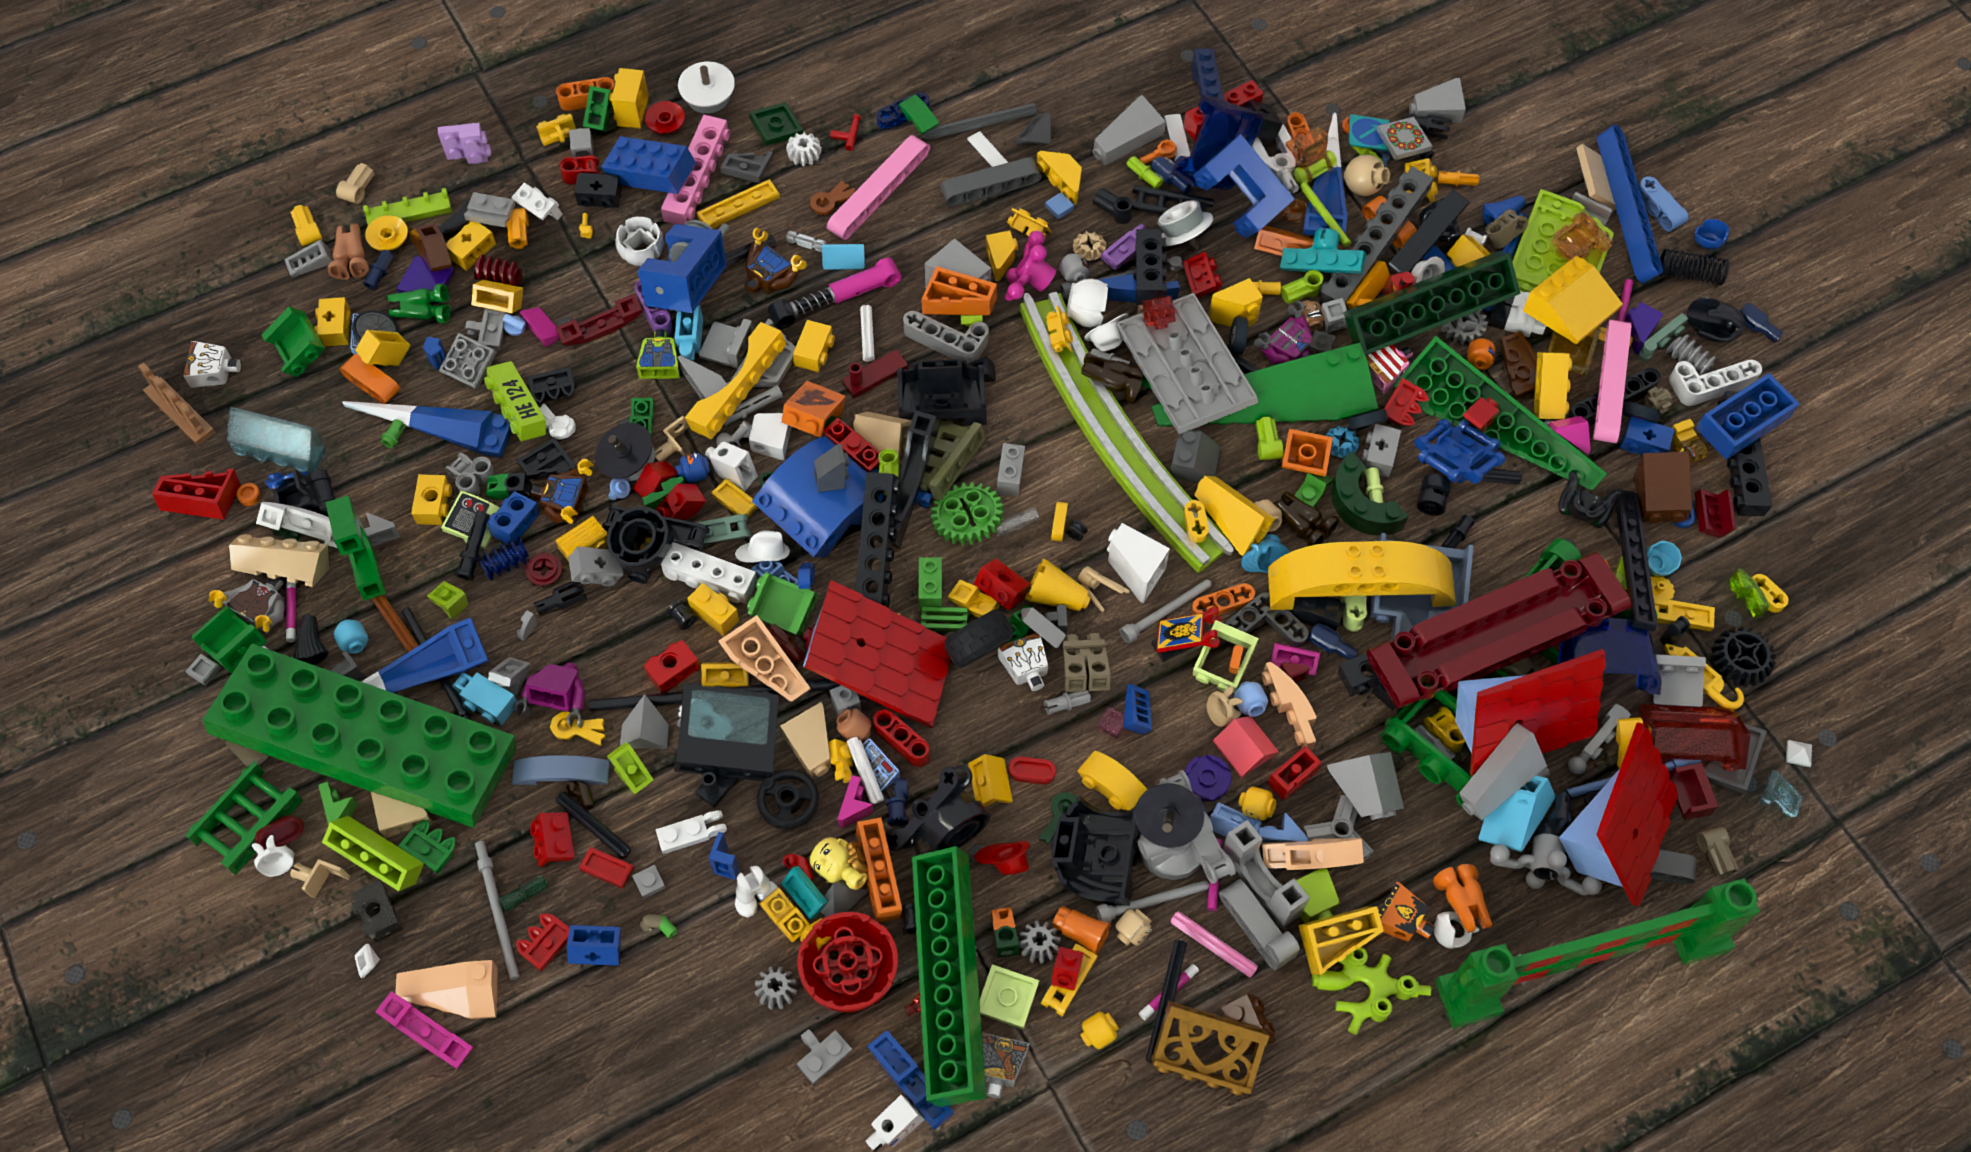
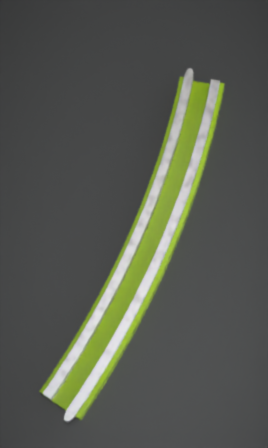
[1020,292,1233,574]

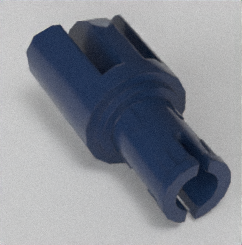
[1152,156,1193,194]
[1740,303,1784,343]
[1308,623,1359,660]

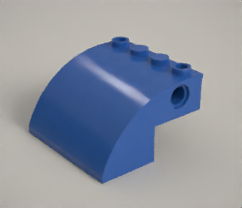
[752,436,885,558]

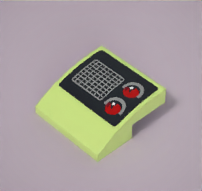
[441,491,500,549]

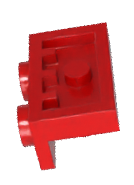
[1183,252,1223,299]

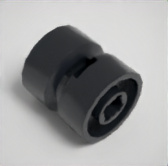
[1416,474,1452,516]

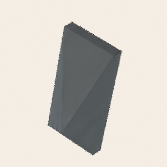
[1014,112,1051,144]
[820,880,869,917]

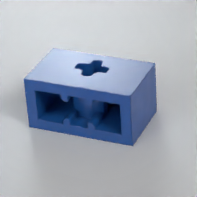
[1620,416,1674,455]
[567,925,621,965]

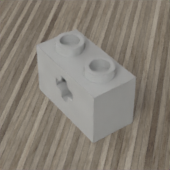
[1361,424,1401,478]
[997,443,1025,497]
[568,546,623,586]

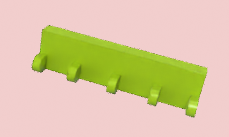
[363,188,452,225]

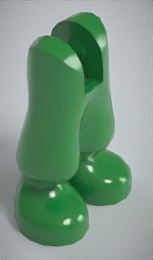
[387,283,450,324]

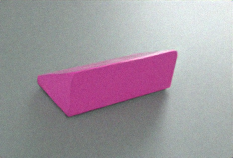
[520,307,560,347]
[1270,642,1320,676]

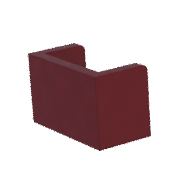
[1669,763,1719,820]

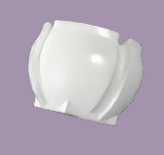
[615,217,664,266]
[1067,278,1108,328]

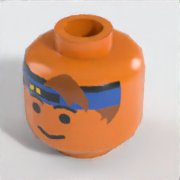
[1467,338,1495,370]

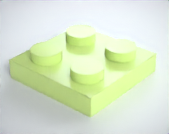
[979,965,1039,1030]

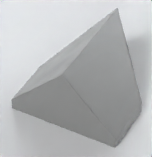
[620,694,670,749]

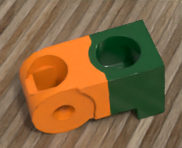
[991,907,1019,958]

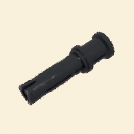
[454,511,490,580]

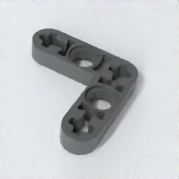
[1225,593,1309,647]

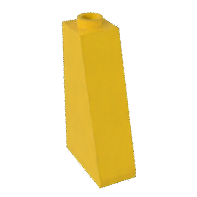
[1194,476,1275,556]

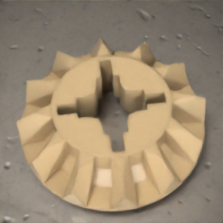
[1073,230,1106,260]

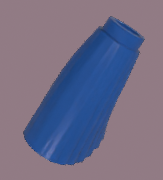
[1482,195,1526,226]

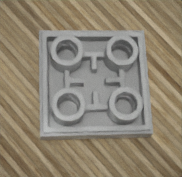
[439,333,497,390]

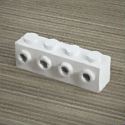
[661,542,757,604]

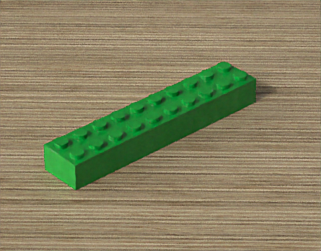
[912,846,987,1107]

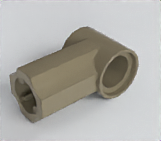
[1697,826,1739,877]

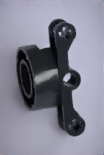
[602,505,710,584]
[885,765,991,851]

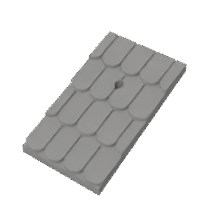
[1117,293,1258,434]

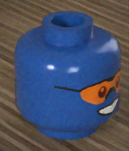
[676,452,710,484]

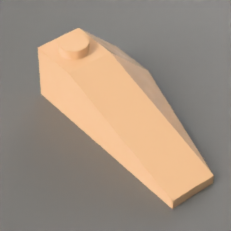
[718,615,811,703]
[396,960,498,1019]

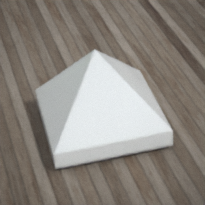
[1786,740,1812,767]
[355,944,380,978]

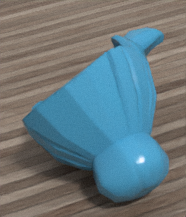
[1241,534,1289,573]

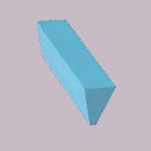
[822,244,865,270]

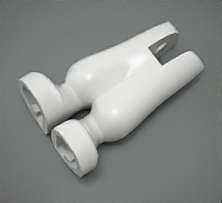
[735,866,777,917]

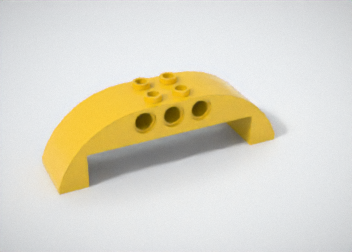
[1268,541,1456,610]

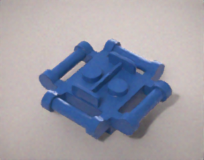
[1414,419,1505,484]

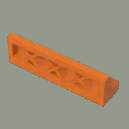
[1254,225,1342,256]

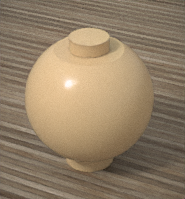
[1344,155,1390,196]

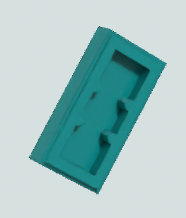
[781,866,828,920]

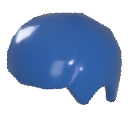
[1694,219,1729,250]

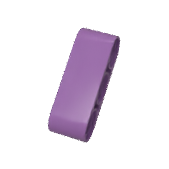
[634,280,673,337]

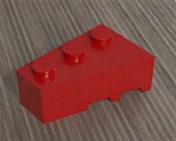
[152,469,241,520]

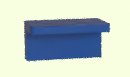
[709,832,740,881]

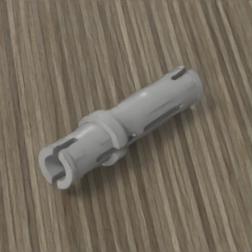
[723,385,783,426]

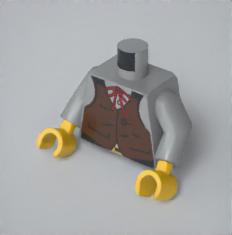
[208,578,285,634]

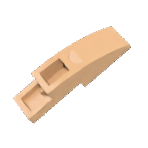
[1262,662,1317,751]
[1262,838,1364,870]

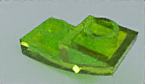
[1730,568,1770,618]

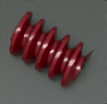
[474,254,522,287]

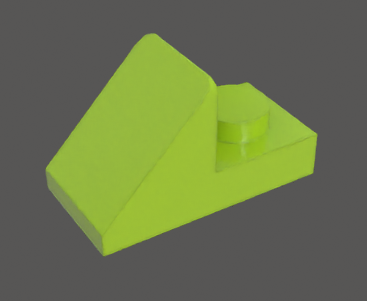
[427,581,469,620]
[607,742,654,794]

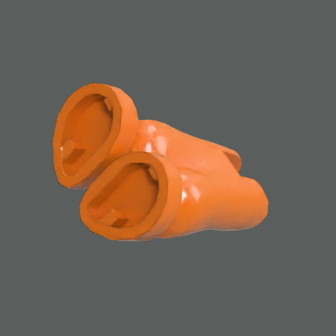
[1433,864,1492,933]

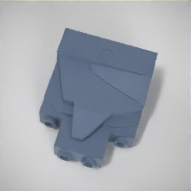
[1370,533,1474,640]

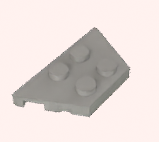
[730,319,796,387]

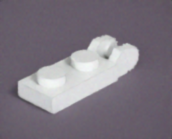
[656,810,727,854]

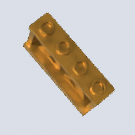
[1151,1001,1269,1096]

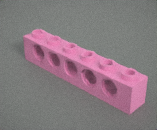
[661,115,730,225]

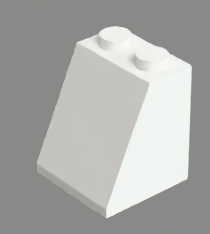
[1107,523,1170,604]

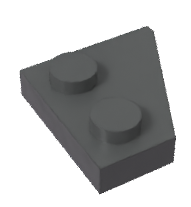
[720,151,773,183]

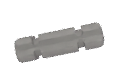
[786,230,826,252]

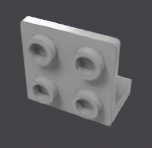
[699,319,753,369]
[1653,655,1706,707]

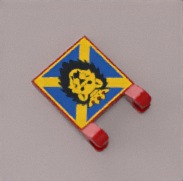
[1156,607,1221,653]

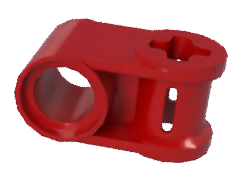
[559,155,600,185]

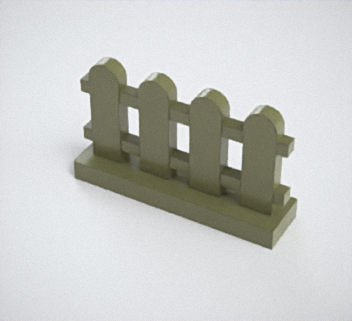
[921,419,986,501]

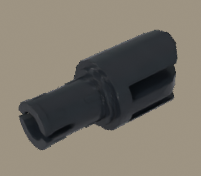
[1406,114,1452,140]
[534,581,588,615]

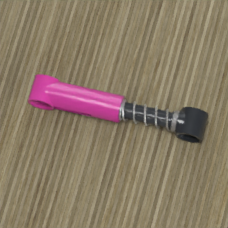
[768,258,902,329]

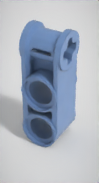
[1640,177,1688,232]

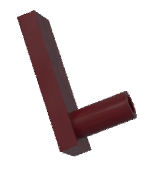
[842,349,908,399]

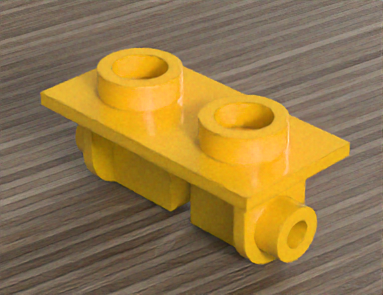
[1007,208,1051,239]
[1046,305,1073,352]

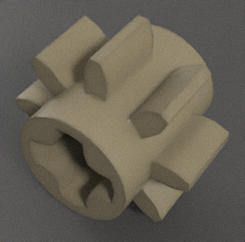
[1644,386,1672,414]

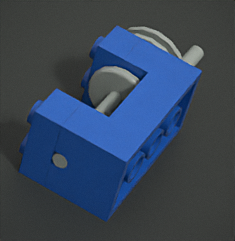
[638,220,729,313]

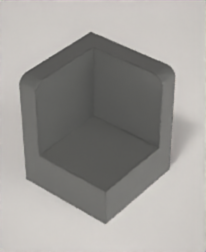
[330,650,365,681]

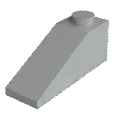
[677,355,730,400]

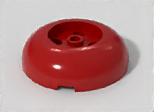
[797,912,898,1012]

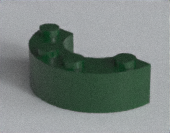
[1331,451,1408,536]

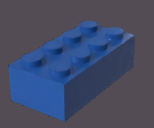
[601,136,696,194]
[1696,373,1800,460]

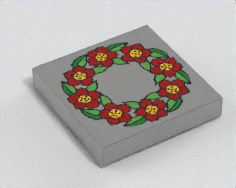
[1377,117,1432,160]

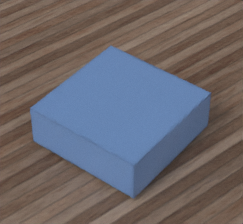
[1045,192,1074,220]

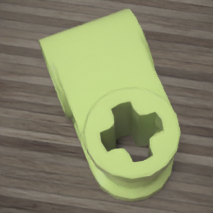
[1340,596,1367,632]

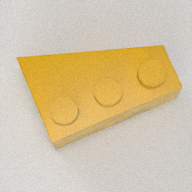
[1298,906,1384,975]

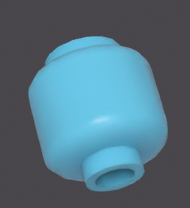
[333,619,369,654]

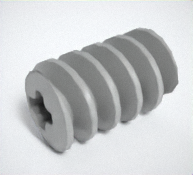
[1666,334,1716,376]

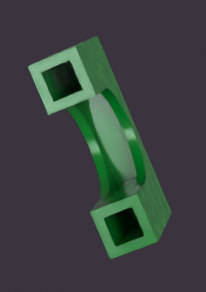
[325,495,386,601]

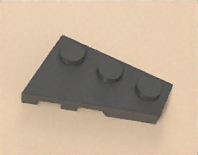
[1704,723,1767,794]

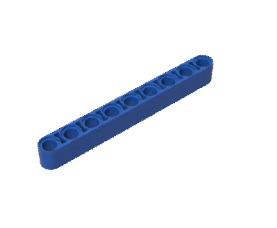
[1596,124,1663,284]

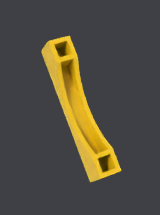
[685,322,786,440]

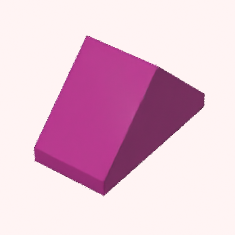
[1548,416,1591,454]

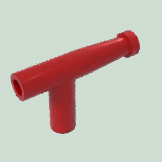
[830,114,861,151]

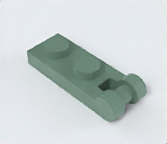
[1638,313,1688,362]
[696,514,751,545]

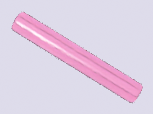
[1171,911,1258,977]

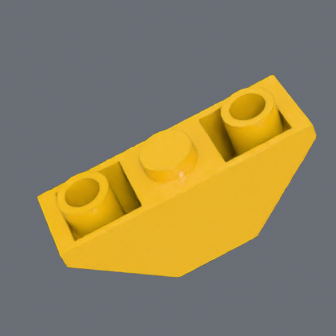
[1036,151,1082,205]

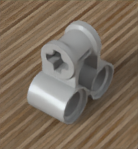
[444,453,496,497]

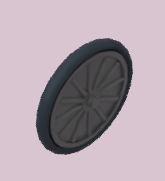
[352,310,399,342]

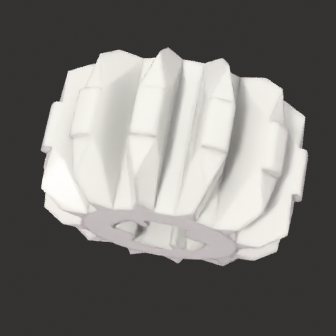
[786,131,821,167]

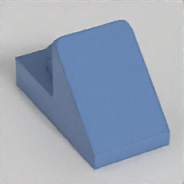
[1258,813,1308,845]

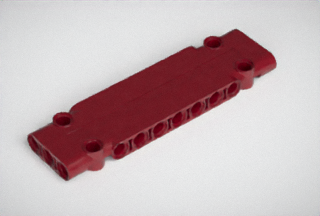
[1366,552,1631,708]

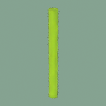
[1300,182,1351,247]

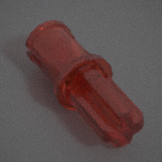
[768,624,806,664]

